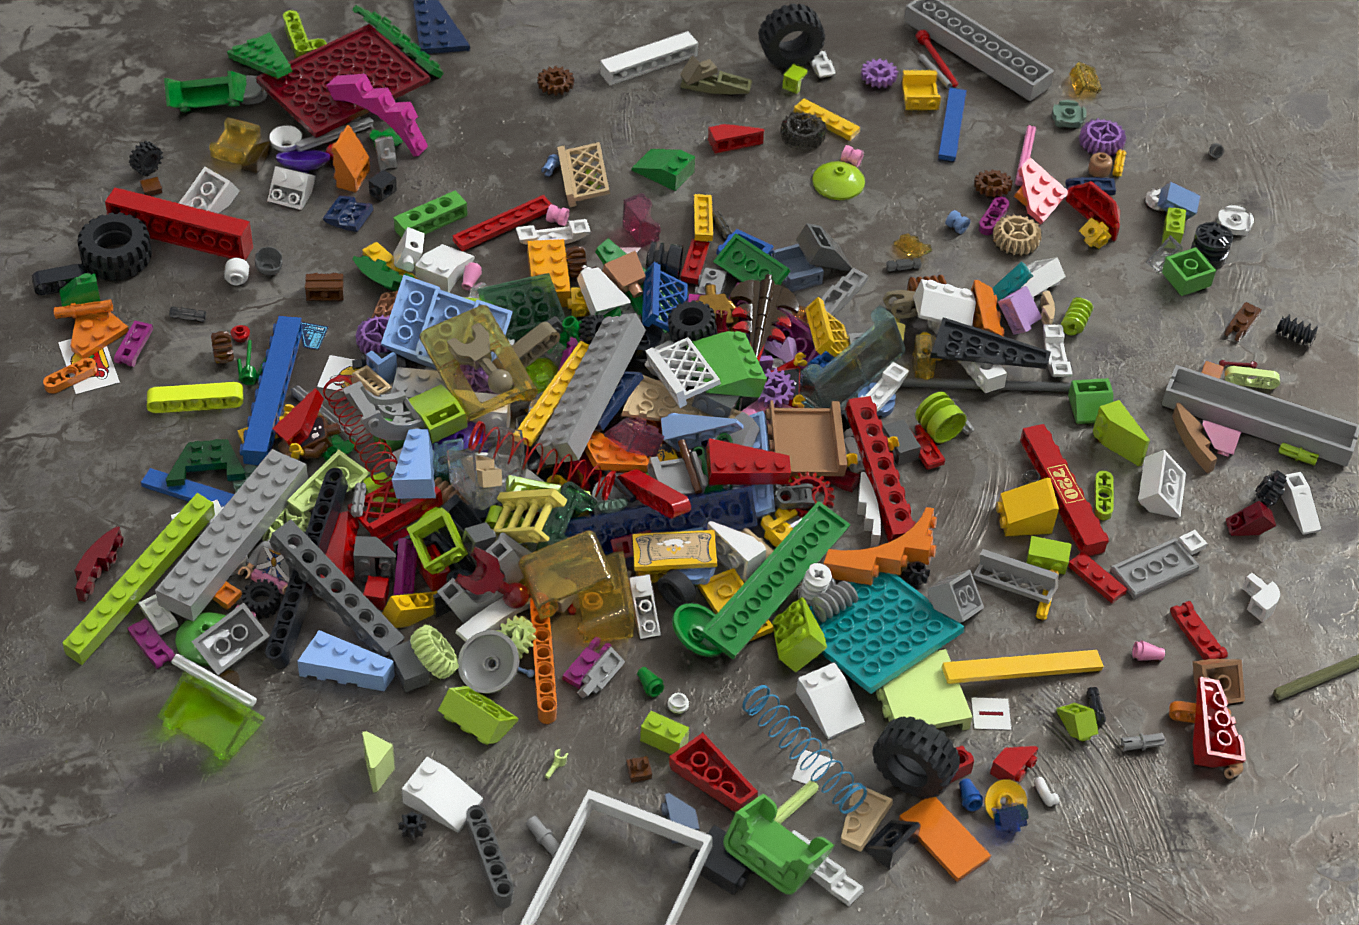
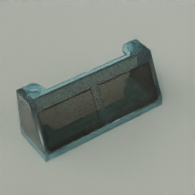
[799,305,905,408]

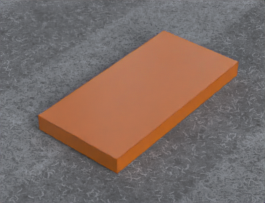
[899,797,991,882]

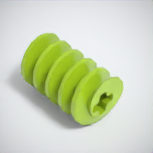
[1061,297,1094,335]

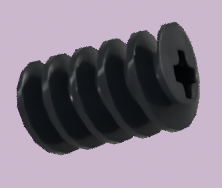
[1275,314,1318,348]

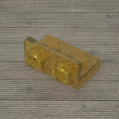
[1069,62,1102,95]

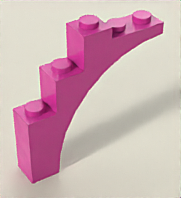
[326,74,428,156]

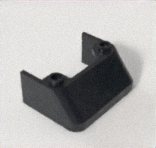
[393,531,475,618]

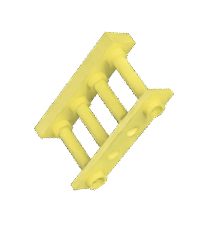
[492,488,567,543]

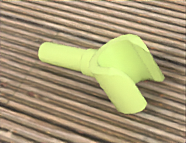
[545,749,568,779]

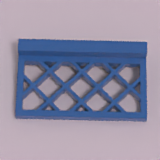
[642,262,688,332]

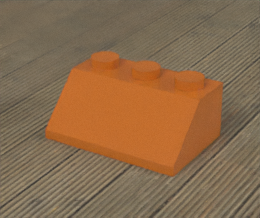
[971,280,1004,336]

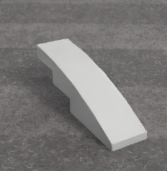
[857,472,881,547]
[456,597,530,642]
[792,830,863,906]

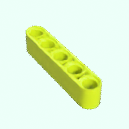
[147,382,243,413]

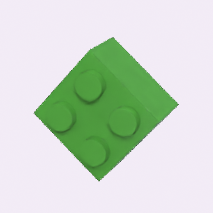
[1162,247,1216,296]

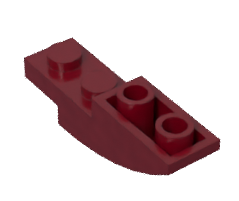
[74,527,124,602]

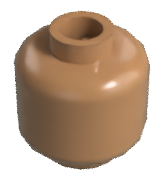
[1088,152,1113,178]

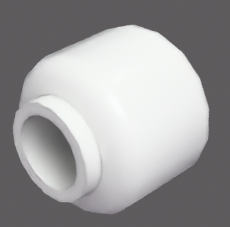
[224,258,249,286]

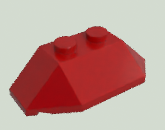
[1066,181,1120,241]

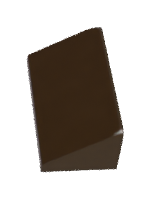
[241,141,272,173]

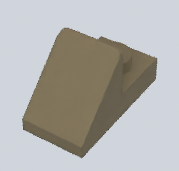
[680,55,718,85]

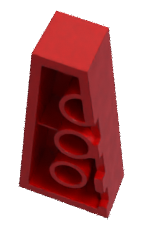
[706,438,791,485]
[669,732,758,813]

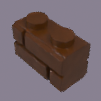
[305,273,344,301]

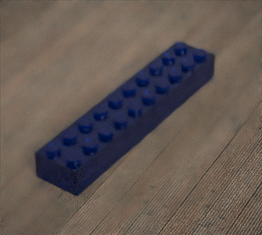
[551,485,758,564]

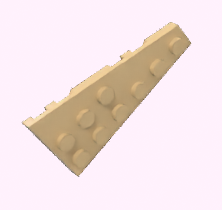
[621,375,748,421]

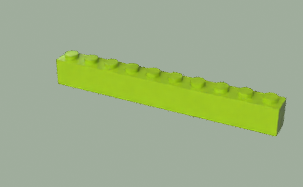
[62,493,215,665]

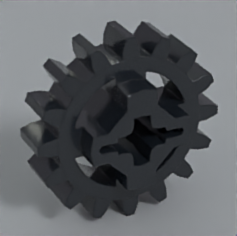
[1253,470,1287,507]

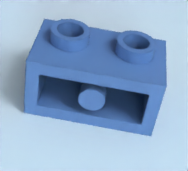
[1157,182,1200,220]

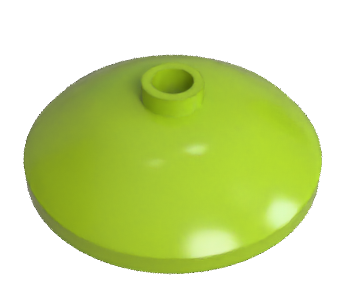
[812,161,865,200]

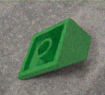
[59,273,101,307]

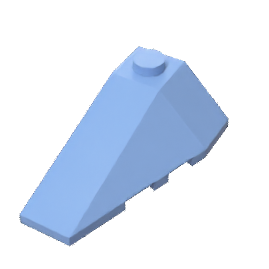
[661,413,744,452]

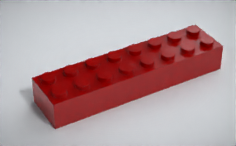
[105,187,253,261]

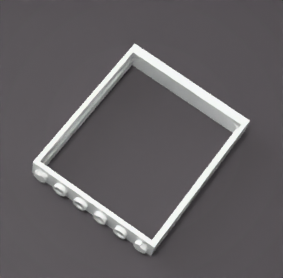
[520,790,712,925]

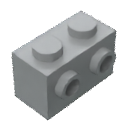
[694,267,727,295]

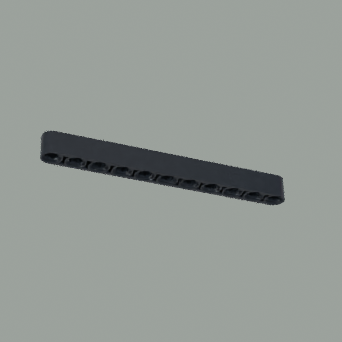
[265,468,349,669]

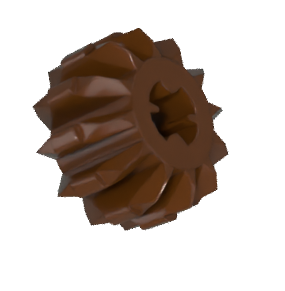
[566,246,587,278]
[211,331,234,364]

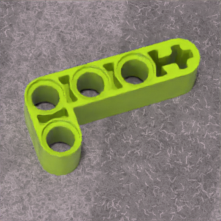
[283,10,326,59]

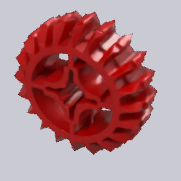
[781,471,835,519]

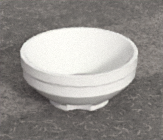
[270,126,302,152]

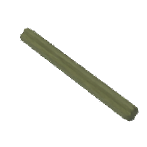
[1273,654,1359,700]

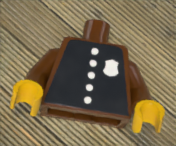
[283,404,341,460]

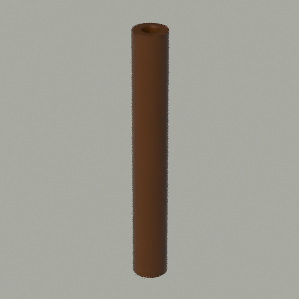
[678,439,702,494]

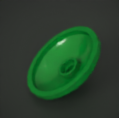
[672,603,722,657]

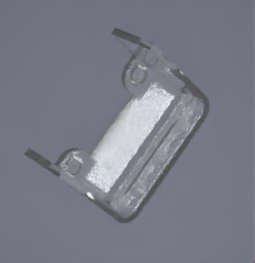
[447,426,526,510]

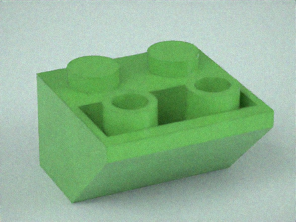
[1068,378,1114,424]

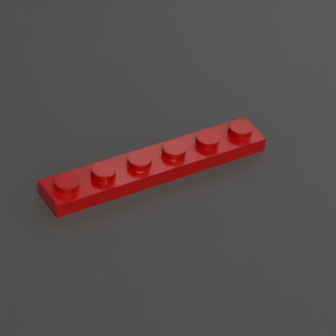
[452,195,553,251]

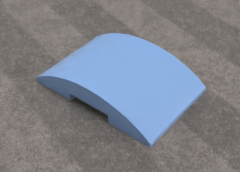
[381,275,513,375]

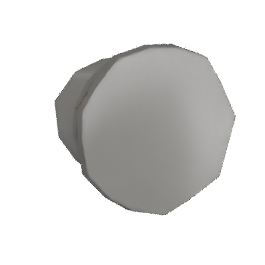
[242,76,267,104]

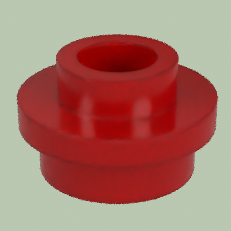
[231,325,250,343]

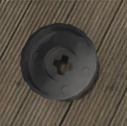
[1191,222,1233,270]
[646,241,683,280]

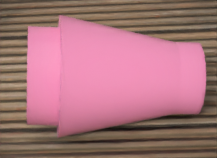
[461,262,482,291]
[1132,640,1165,661]

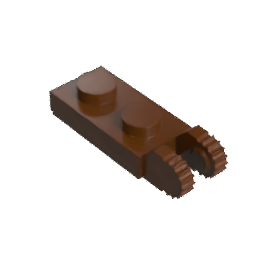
[1224,302,1262,342]

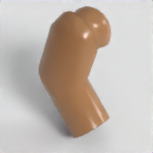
[1224,763,1243,779]

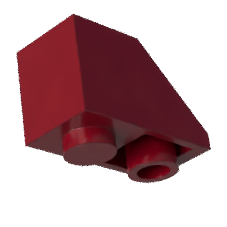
[1226,501,1276,536]

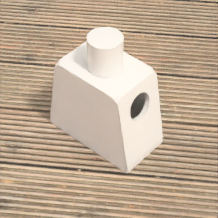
[393,227,424,272]

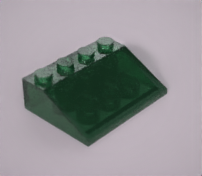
[477,273,565,342]

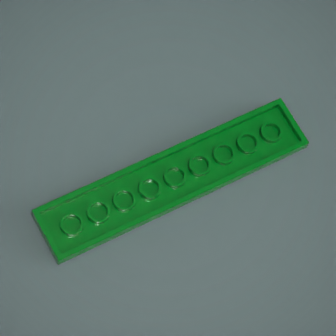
[700,501,851,660]

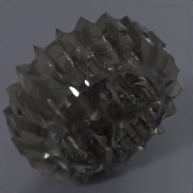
[780,111,827,151]

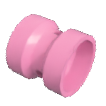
[841,145,864,167]
[546,204,569,226]

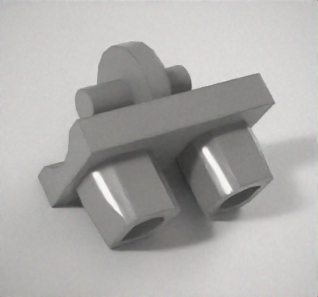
[375,136,397,171]

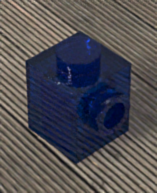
[992,802,1029,833]

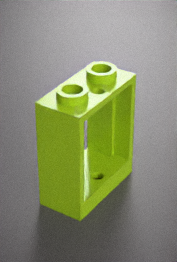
[407,507,468,575]

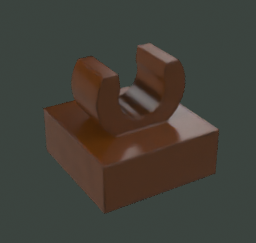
[626,756,652,783]

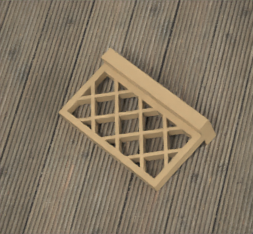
[558,142,610,207]

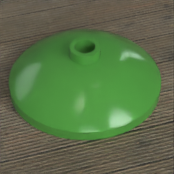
[175,612,226,666]

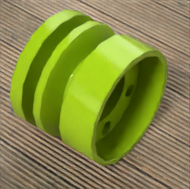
[915,392,967,443]

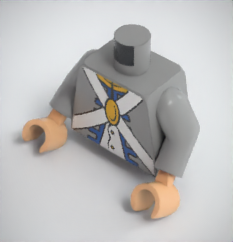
[238,539,297,594]

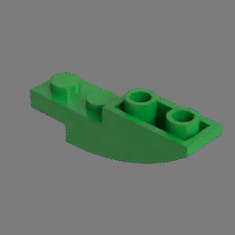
[353,255,415,292]

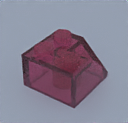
[623,193,661,248]
[604,417,665,457]

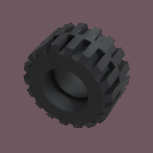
[668,300,717,350]

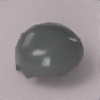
[254,246,283,276]

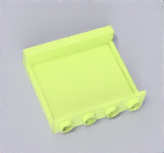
[876,649,972,730]

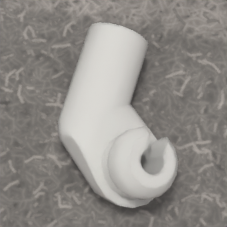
[1034,777,1059,807]

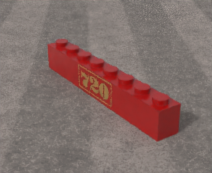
[1020,424,1109,556]

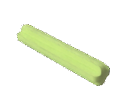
[774,780,819,824]

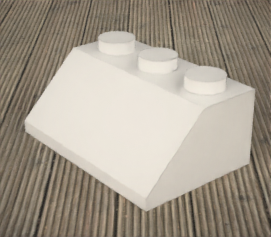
[1021,257,1066,300]
[913,279,976,326]
[1138,450,1186,518]

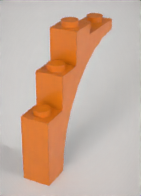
[824,507,937,585]

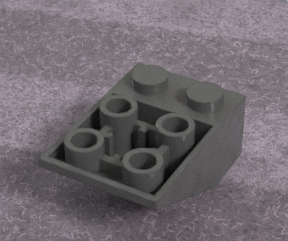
[796,223,852,271]

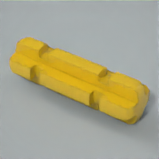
[1112,149,1126,177]

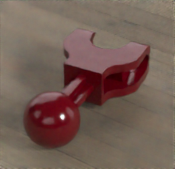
[454,546,529,609]

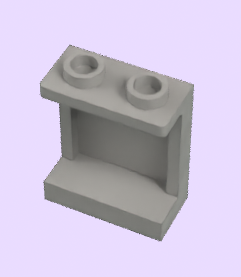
[647,451,708,497]

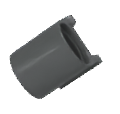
[776,484,815,510]

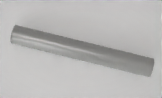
[919,54,952,88]

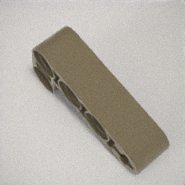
[492,322,560,393]

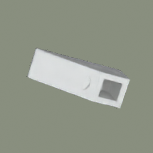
[1281,472,1321,535]
[626,575,661,639]

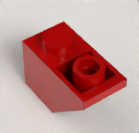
[990,746,1038,783]

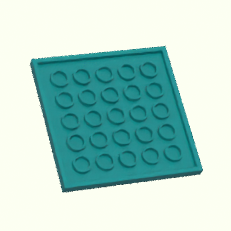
[809,572,964,694]

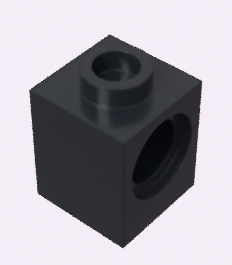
[368,170,397,201]

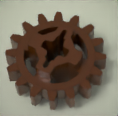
[537,66,574,96]
[974,169,1013,198]

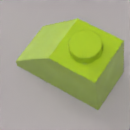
[1056,703,1099,741]

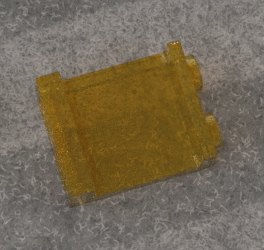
[210,117,261,165]

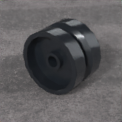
[632,321,665,369]

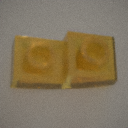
[894,234,932,258]

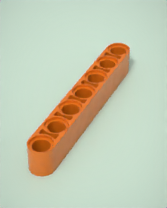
[530,593,557,724]

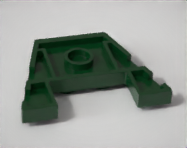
[166,439,246,487]

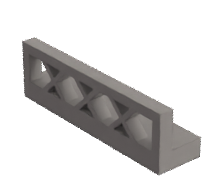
[973,549,1059,604]

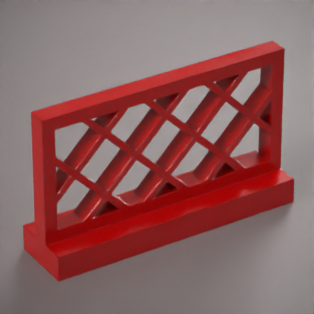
[347,481,443,540]

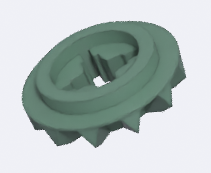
[596,498,628,513]

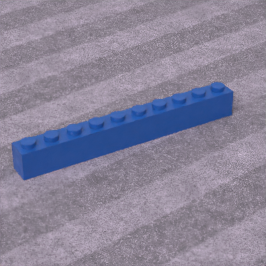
[240,316,303,465]

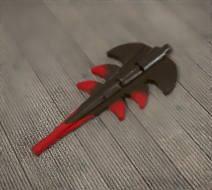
[730,274,799,361]

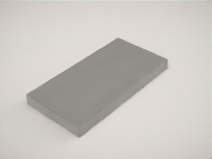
[1110,538,1200,599]

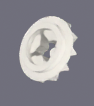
[1145,188,1164,211]

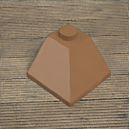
[1192,659,1245,704]

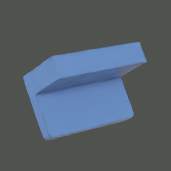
[366,351,397,390]

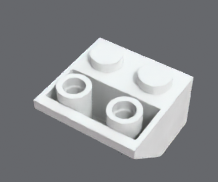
[267,166,315,210]

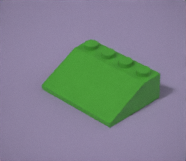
[686,331,767,398]

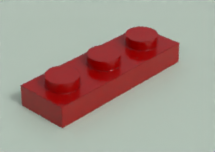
[680,239,710,284]
[1068,552,1127,604]

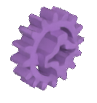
[861,58,898,88]
[758,368,795,408]

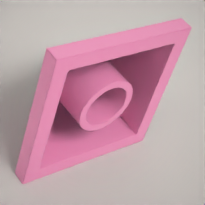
[1202,420,1241,457]

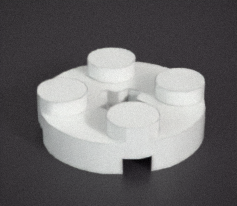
[1217,206,1254,236]

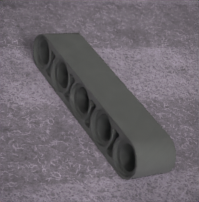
[466,805,514,908]

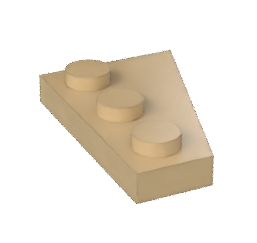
[841,785,893,852]

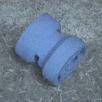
[945,210,970,234]

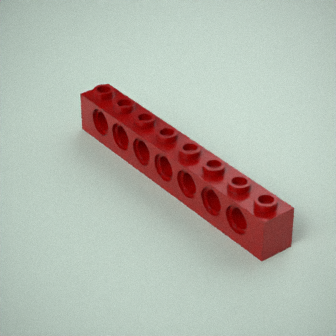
[845,396,916,542]

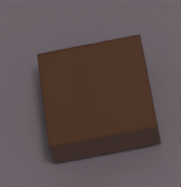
[140,177,163,196]

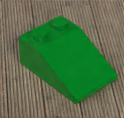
[632,149,695,191]

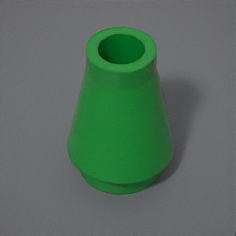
[637,667,664,697]

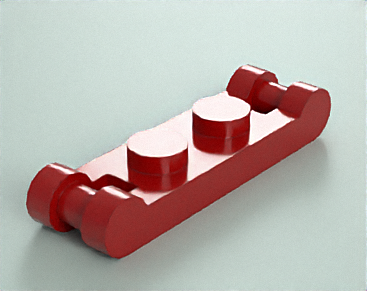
[1170,601,1228,660]

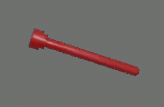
[915,29,958,87]

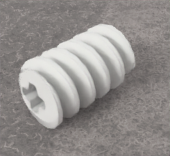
[797,563,832,606]

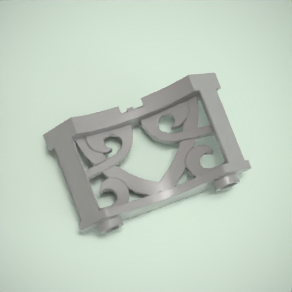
[342,381,425,440]

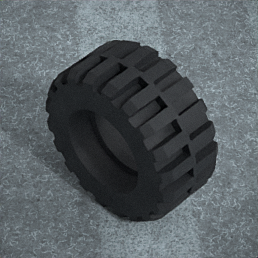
[758,3,826,69]
[77,213,152,281]
[872,716,960,798]

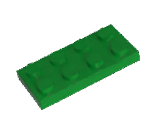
[713,233,791,285]

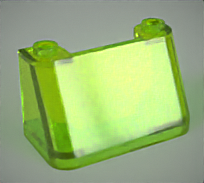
[157,671,266,761]

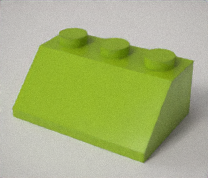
[438,686,519,745]

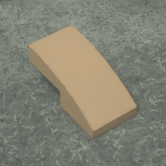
[1040,291,1055,325]

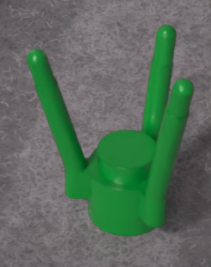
[237,340,267,385]

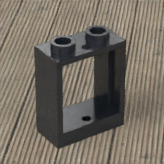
[438,493,483,548]

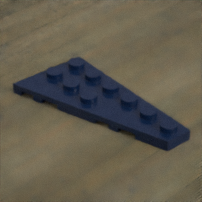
[413,0,470,54]

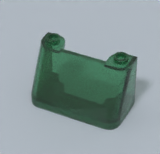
[534,482,598,575]

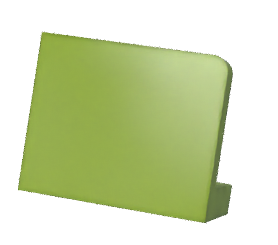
[782,64,808,94]

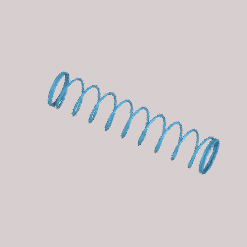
[742,685,867,814]

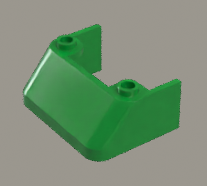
[164,71,247,112]

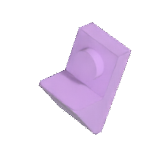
[764,337,798,363]

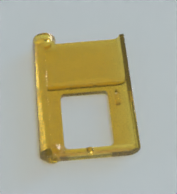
[419,305,538,422]

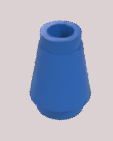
[959,778,983,811]

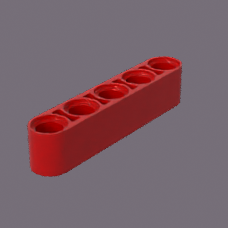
[617,469,691,519]

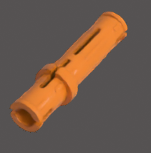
[54,299,113,319]

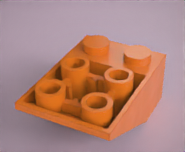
[332,125,370,192]

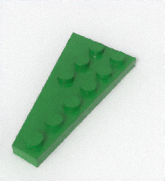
[352,4,444,78]

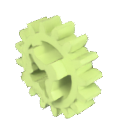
[496,616,536,659]

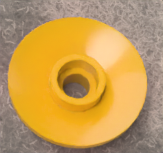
[985,780,1027,824]

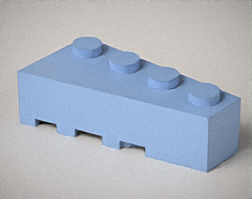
[392,429,436,499]
[297,630,395,691]

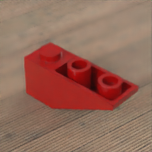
[272,388,324,447]

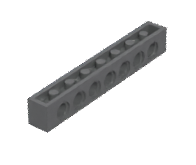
[269,519,405,658]

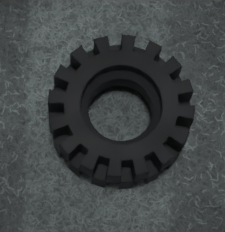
[129,141,163,176]
[579,314,604,345]
[241,579,281,619]

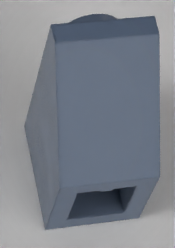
[661,793,699,843]

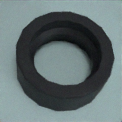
[657,569,697,609]

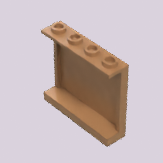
[765,400,847,476]

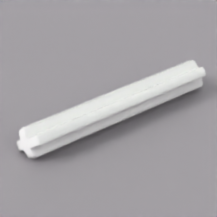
[172,654,257,708]

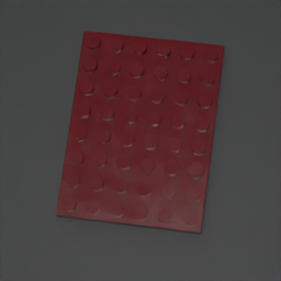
[256,24,430,138]

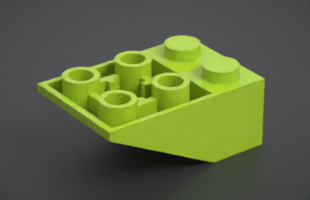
[408,384,468,443]
[772,597,827,672]

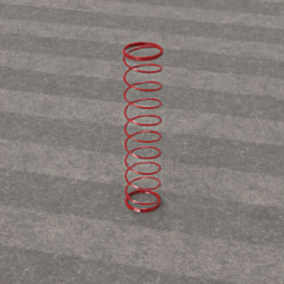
[323,376,398,486]
[468,421,616,501]

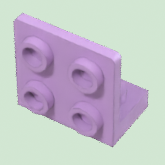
[998,286,1042,335]

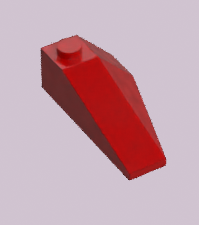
[1193,677,1246,768]

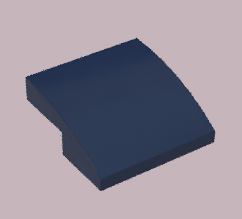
[323,196,374,232]

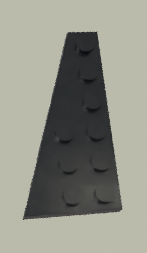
[930,317,1051,369]

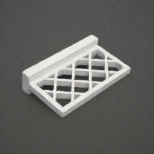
[645,337,721,408]

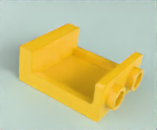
[901,70,941,110]

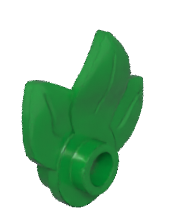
[370,127,404,148]
[321,435,355,462]

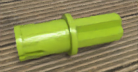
[1279,443,1319,466]

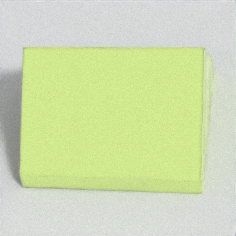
[362,731,395,792]

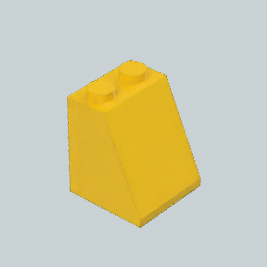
[996,478,1059,536]

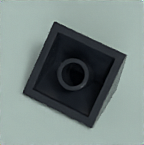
[863,820,921,870]

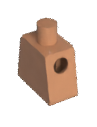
[602,251,645,298]

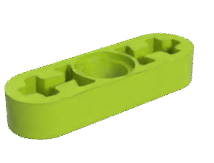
[1094,471,1114,520]

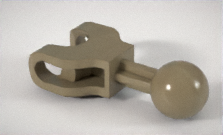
[883,290,918,319]
[447,323,513,394]

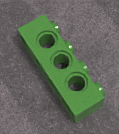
[394,190,467,238]

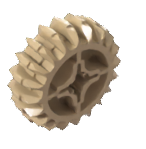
[993,214,1042,256]

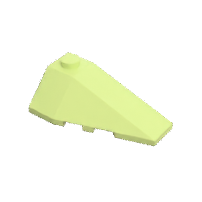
[287,450,370,514]

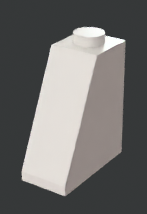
[577,267,631,316]

